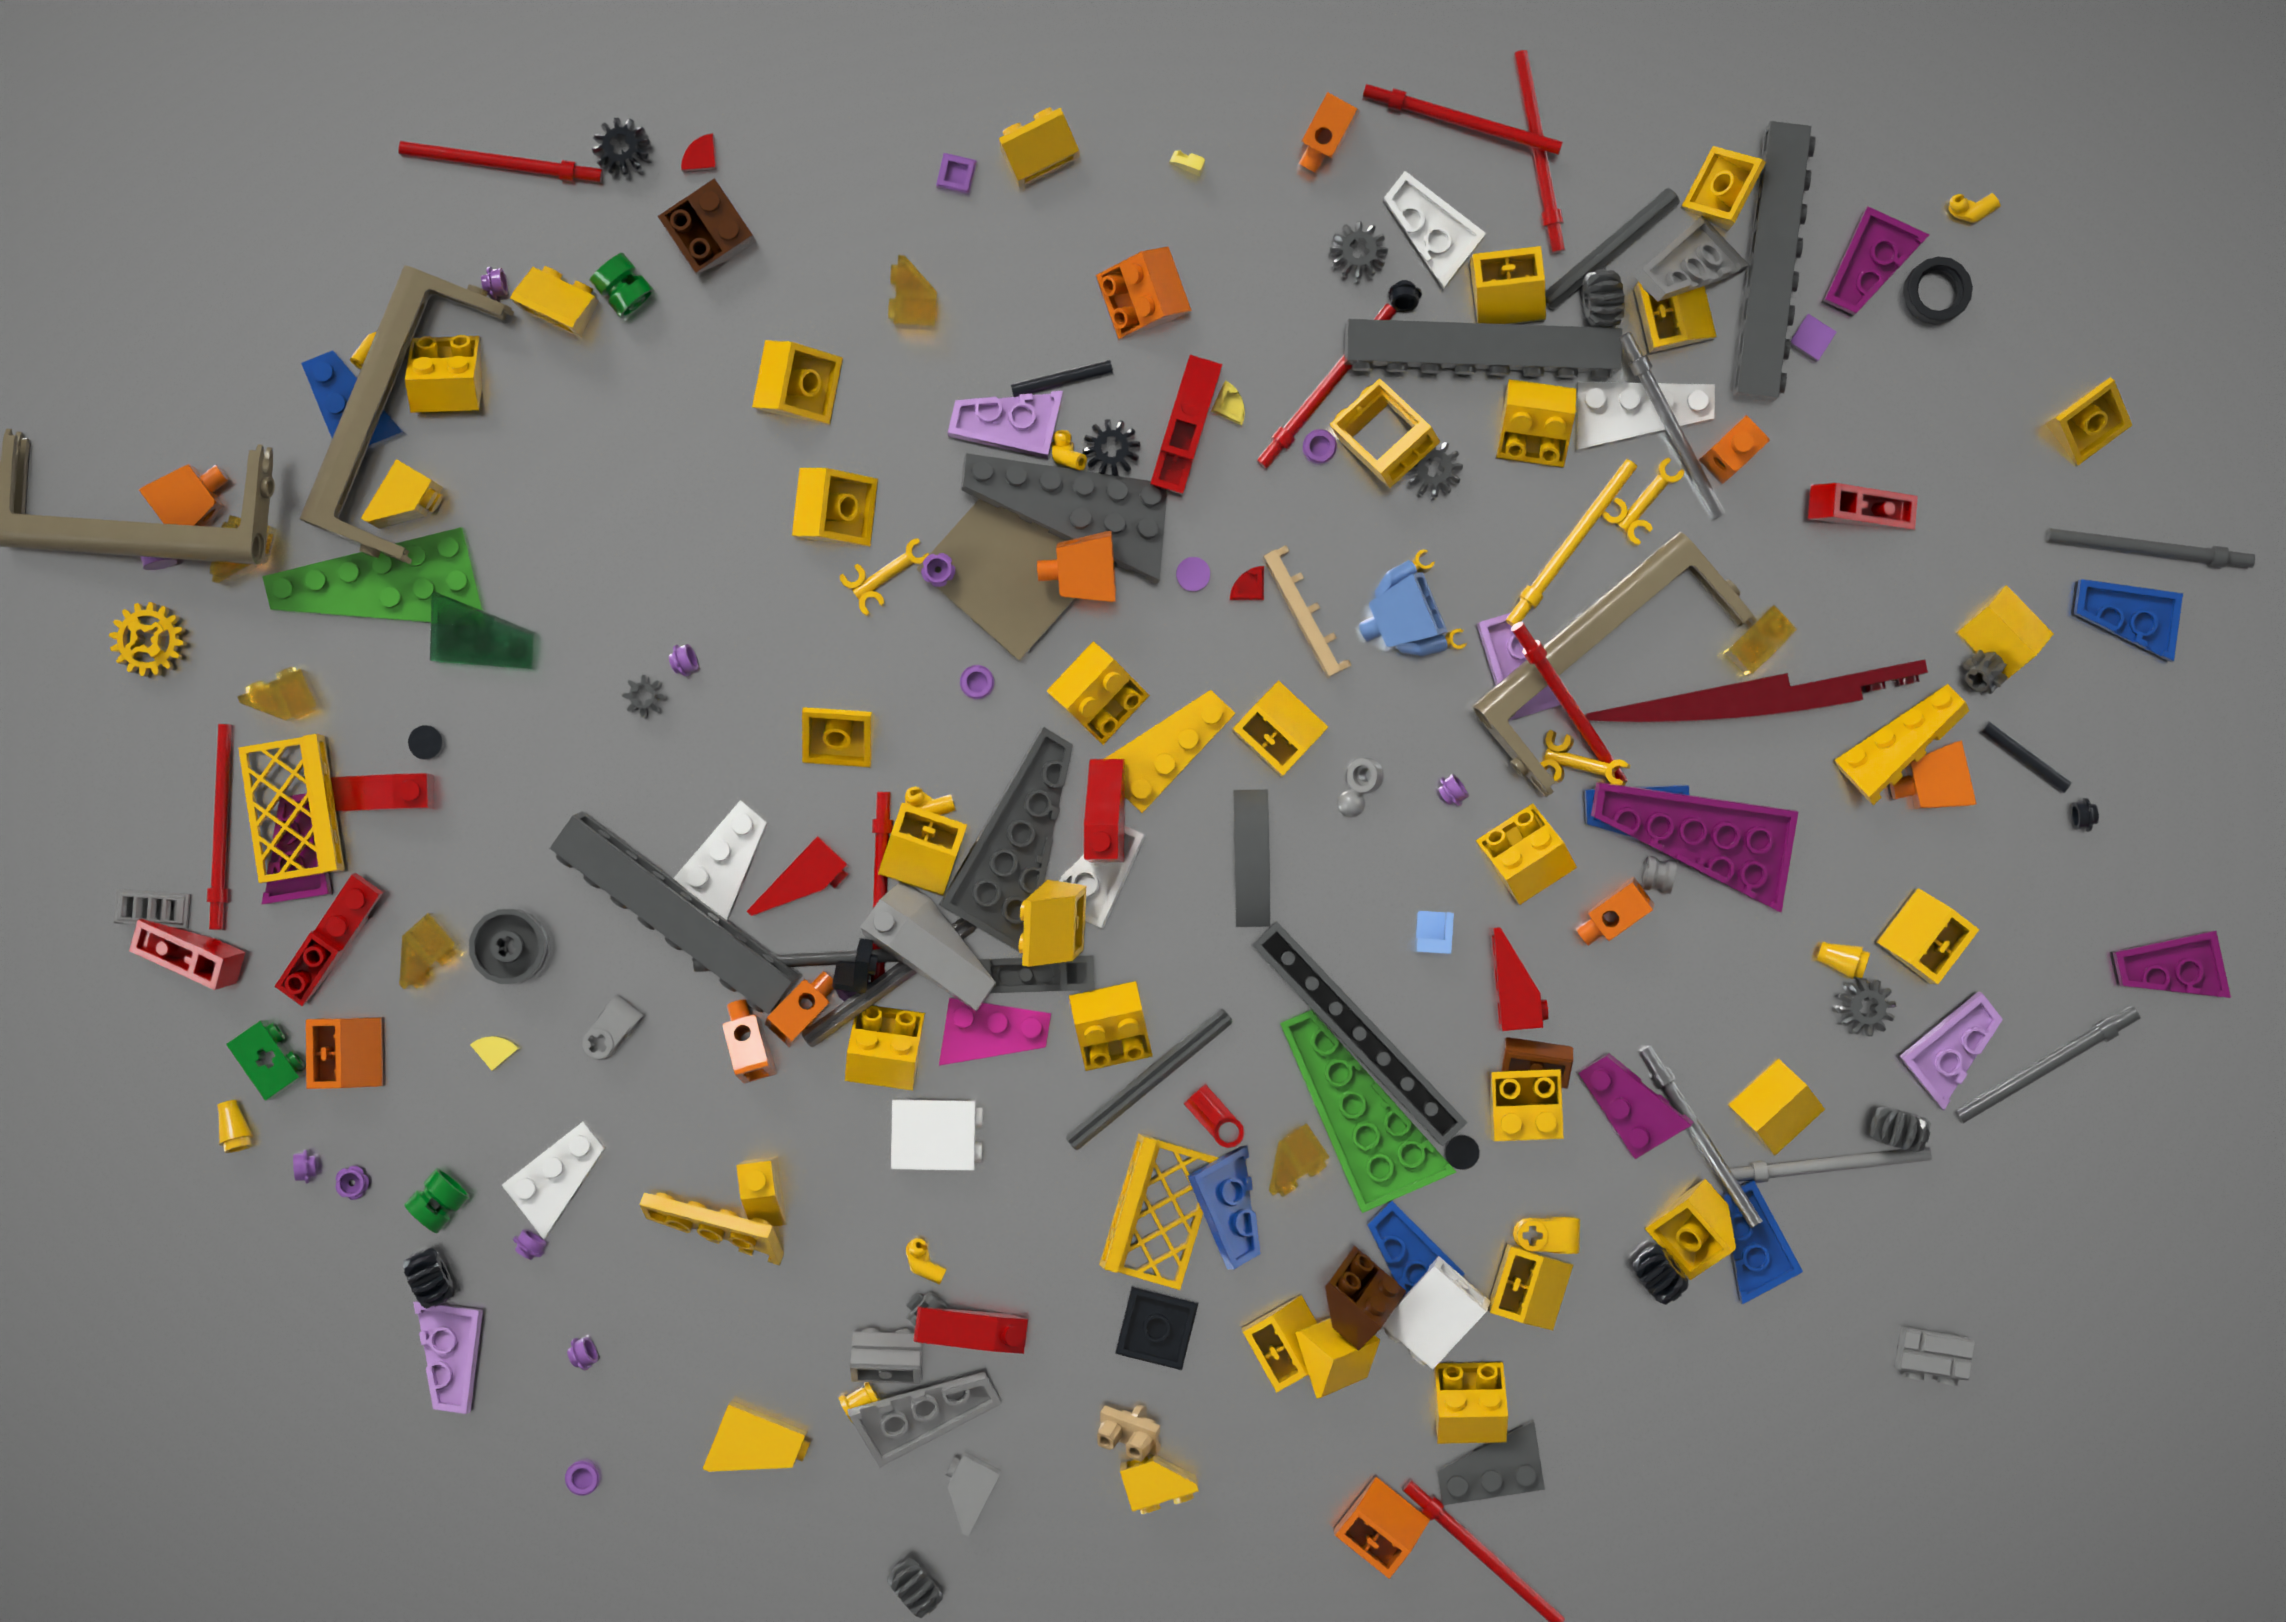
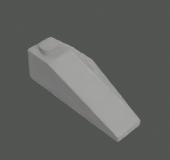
[860,882,996,1012]

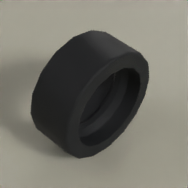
[1904,256,1973,325]

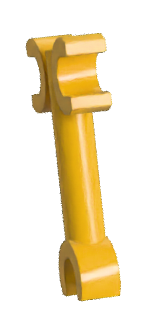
[1601,458,1685,546]
[840,538,929,616]
[1540,730,1631,786]

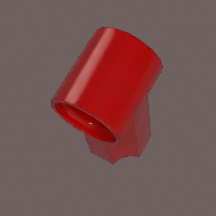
[1184,1084,1245,1148]

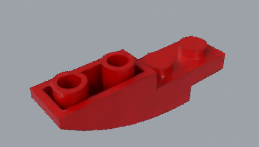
[1150,355,1223,495]
[274,872,383,1006]

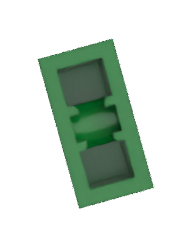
[226,1020,306,1101]

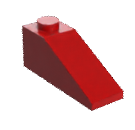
[1808,483,1918,530]
[1084,759,1125,863]
[331,773,434,812]
[746,836,849,916]
[129,919,246,990]
[1491,927,1548,1031]
[913,1307,1028,1354]

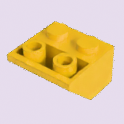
[999,107,1080,187]
[1469,246,1546,324]
[1634,281,1717,353]
[405,335,482,413]
[1496,379,1576,467]
[1047,641,1150,745]
[1232,680,1328,777]
[878,802,967,896]
[1476,803,1577,905]
[1018,880,1087,967]
[1876,888,1980,985]
[1069,981,1153,1071]
[845,1005,925,1091]
[1490,1069,1564,1141]
[1488,1244,1573,1331]
[1242,1295,1317,1393]
[1434,1362,1508,1444]
[1120,1454,1199,1514]

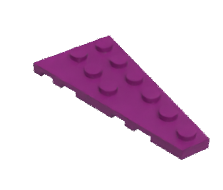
[1591,782,1799,913]

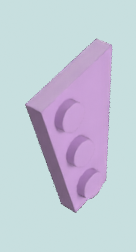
[948,391,1063,459]
[1477,613,1561,721]
[1899,991,2003,1111]
[413,1301,483,1414]

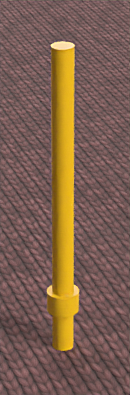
[1506,459,1637,626]

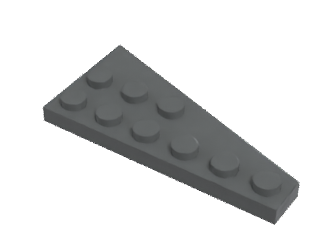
[961,453,1167,584]
[939,727,1073,954]

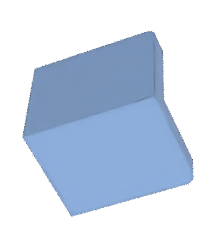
[1415,911,1454,954]

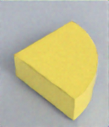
[1169,150,1205,177]
[1211,380,1245,427]
[470,1036,520,1071]

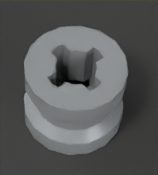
[1642,856,1677,894]

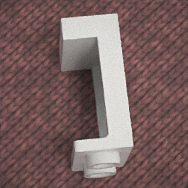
[891,1099,983,1170]
[1383,1256,1491,1370]

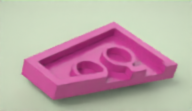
[939,998,1051,1066]

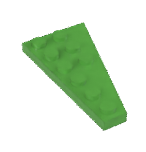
[262,527,488,627]
[1280,1010,1456,1213]

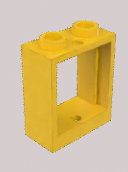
[1329,378,1440,488]

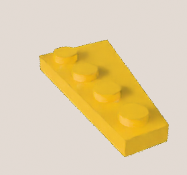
[1104,690,1236,813]

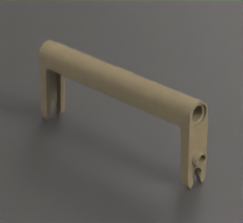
[299,265,514,564]
[0,429,275,564]
[1472,532,1757,797]

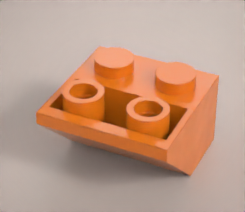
[1096,246,1192,339]
[306,1017,383,1089]
[1333,1476,1430,1579]

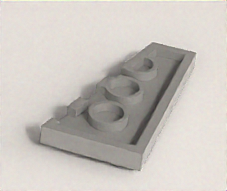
[1634,216,1749,302]
[847,1371,1002,1468]

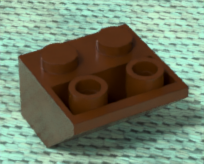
[658,178,756,274]
[1325,1246,1406,1351]

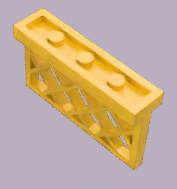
[238,734,345,883]
[1099,1134,1219,1290]

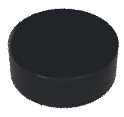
[408,725,444,760]
[1444,1135,1480,1170]

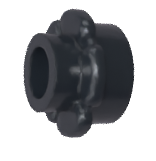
[1388,280,1422,311]
[2071,798,2099,832]

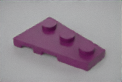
[1823,206,1930,315]
[261,793,332,904]
[2113,931,2231,998]
[1578,1053,1694,1159]

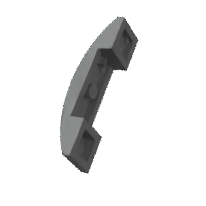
[1233,789,1270,927]
[978,955,1095,994]

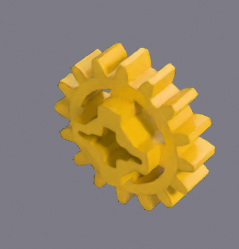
[109,602,187,677]

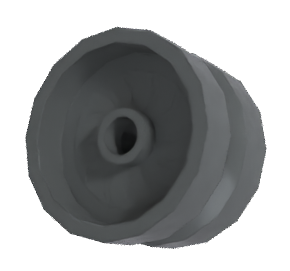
[469,909,551,984]

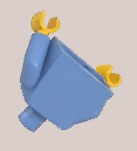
[1359,549,1467,656]

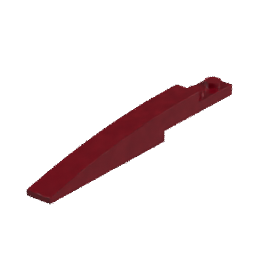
[1584,659,1928,724]

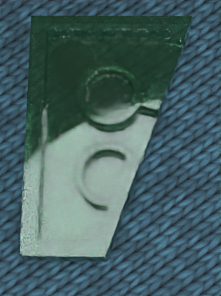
[430,591,536,669]

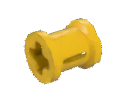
[838,1382,881,1423]

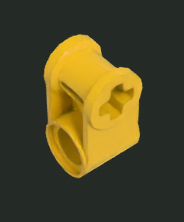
[1513,1217,1580,1254]

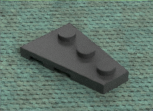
[1437,1420,1545,1505]

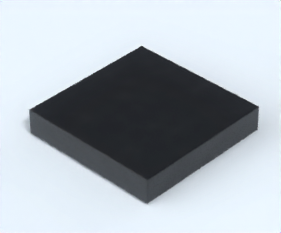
[1115,1286,1199,1370]

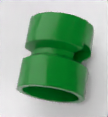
[589,253,655,318]
[404,1168,470,1234]

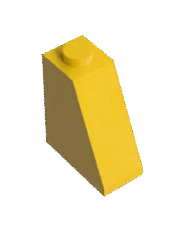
[736,1156,786,1227]
[703,1401,810,1472]

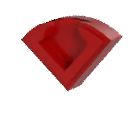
[681,133,716,172]
[1230,566,1264,601]

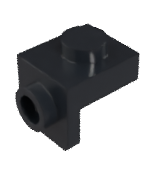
[832,938,878,993]

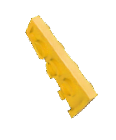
[1835,684,1970,806]
[639,1193,784,1265]

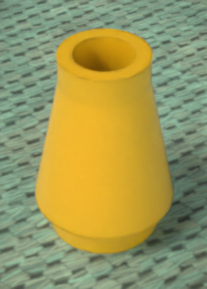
[1817,941,1870,979]
[217,1100,253,1153]

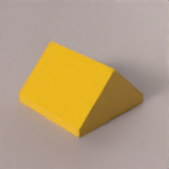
[1682,146,1766,231]
[2045,377,2132,465]
[1956,585,2054,679]
[802,707,875,767]
[1728,1059,1825,1156]
[1295,1318,1380,1399]

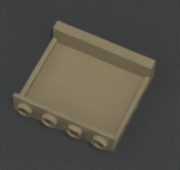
[917,499,1075,662]

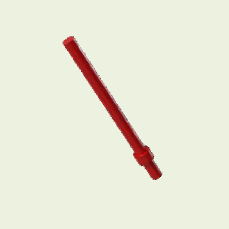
[1514,50,1565,253]
[1363,84,1563,155]
[398,141,603,182]
[1256,303,1397,469]
[1511,621,1628,782]
[207,724,232,930]
[870,792,893,998]
[1402,1480,1565,1622]

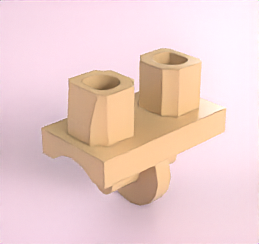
[1097,1405,1161,1461]

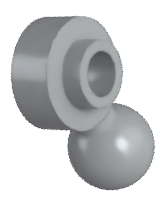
[1338,758,1384,817]

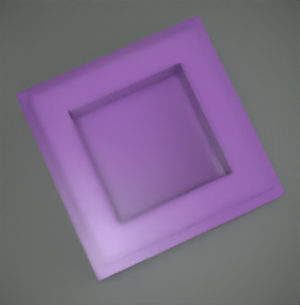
[936,153,977,195]
[1791,314,1837,362]

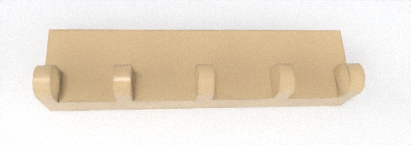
[1262,545,1351,679]

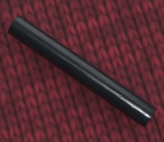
[1011,360,1113,397]
[1981,721,2072,793]

